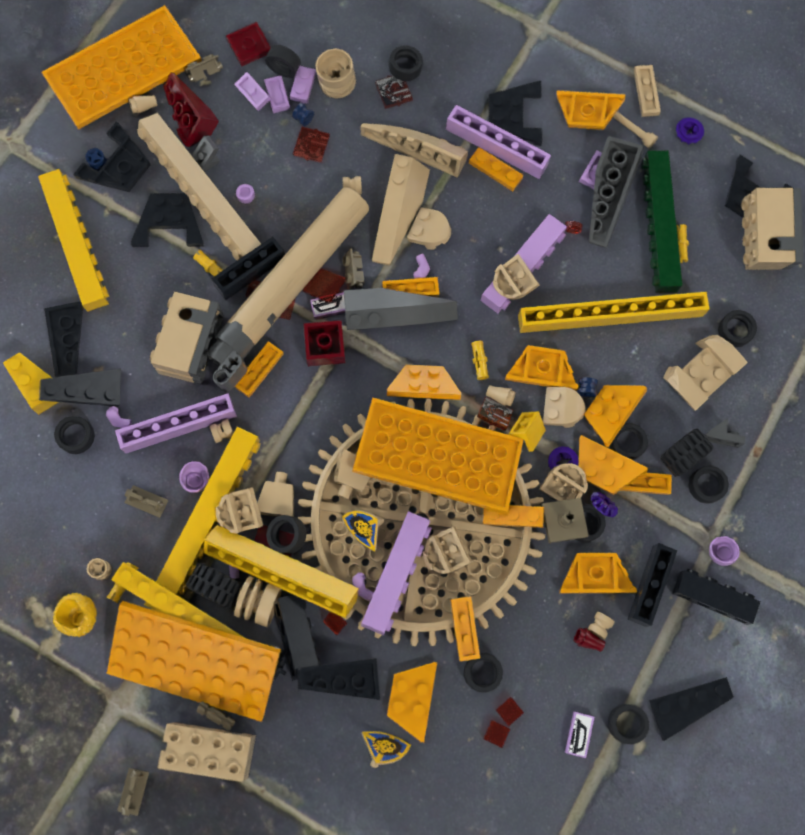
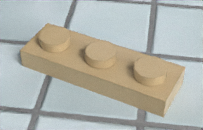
[634,65,661,117]

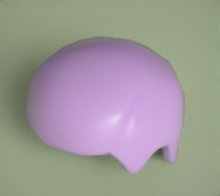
[179,461,209,493]
[709,536,740,566]

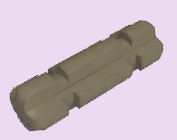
[197,702,235,731]

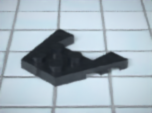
[488,81,542,146]
[73,121,151,192]
[725,154,793,218]
[131,193,204,247]

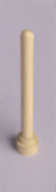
[613,112,658,149]

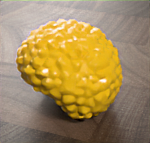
[53,593,97,637]

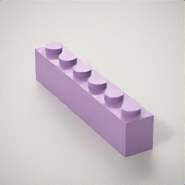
[446,105,551,179]
[481,214,567,314]
[115,393,237,453]
[361,512,432,636]

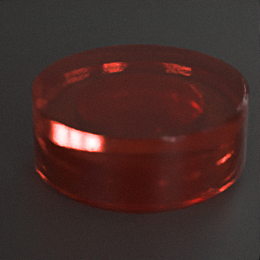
[564,221,583,234]

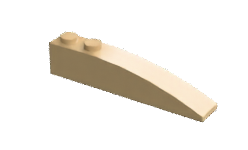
[361,123,468,178]
[372,154,430,265]

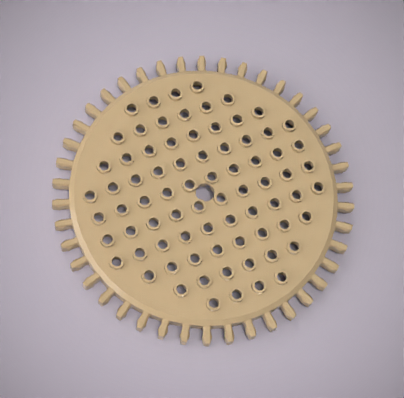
[298,399,545,646]

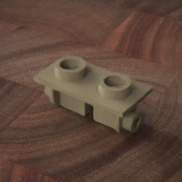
[185,54,223,83]
[342,249,365,290]
[124,485,169,518]
[117,768,149,816]

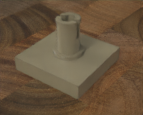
[541,498,589,544]

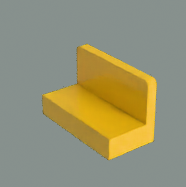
[508,411,546,452]

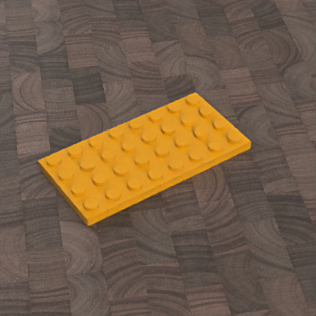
[42,5,202,130]
[352,398,524,514]
[107,601,281,722]

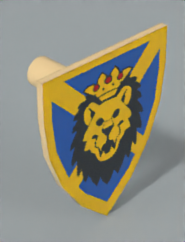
[342,510,384,552]
[361,731,411,768]

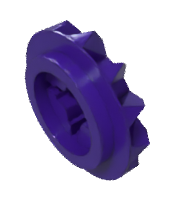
[675,117,704,145]
[548,446,579,470]
[591,492,618,517]

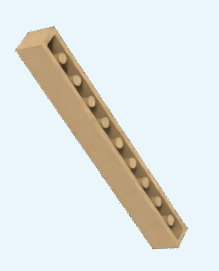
[137,113,261,260]

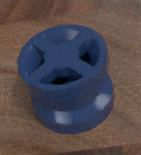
[292,103,314,126]
[85,148,107,171]
[578,377,598,397]

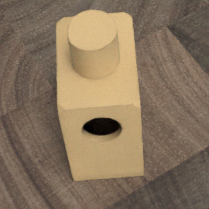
[333,449,370,499]
[257,472,294,517]

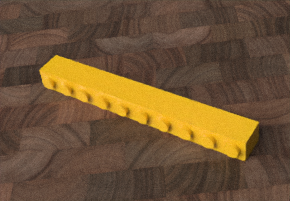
[518,292,710,333]
[144,427,261,614]

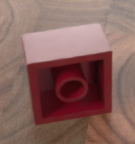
[303,320,345,366]

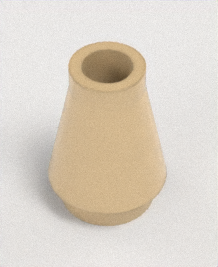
[129,95,157,114]
[486,385,516,407]

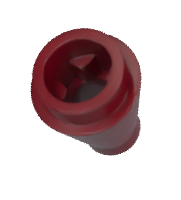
[574,628,605,652]

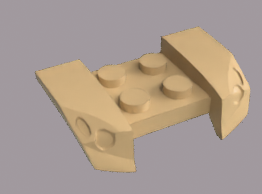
[663,335,748,411]

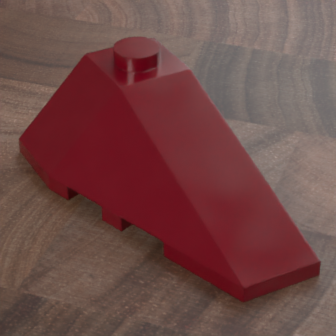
[164,72,219,147]

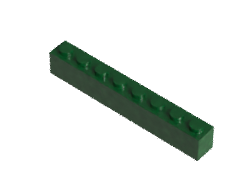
[641,150,683,293]

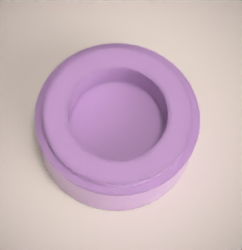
[236,184,255,204]

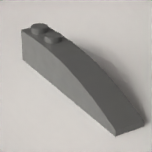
[589,136,643,248]
[344,288,458,330]

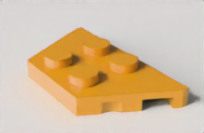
[556,91,625,130]
[505,345,578,391]
[387,365,461,400]
[584,385,647,447]
[579,435,648,495]
[559,553,637,594]
[387,662,437,743]

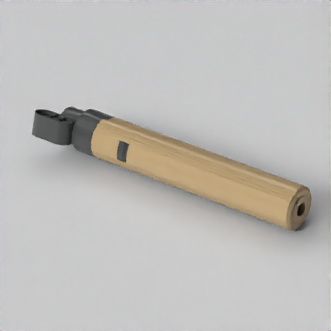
[206,187,369,392]

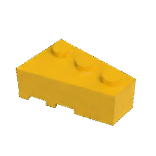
[3,352,59,415]

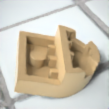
[407,207,451,249]
[493,254,540,299]
[543,387,585,428]
[539,463,588,501]
[216,487,263,533]
[423,526,472,574]

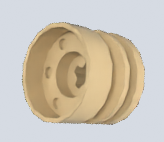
[315,49,356,98]
[234,576,282,628]

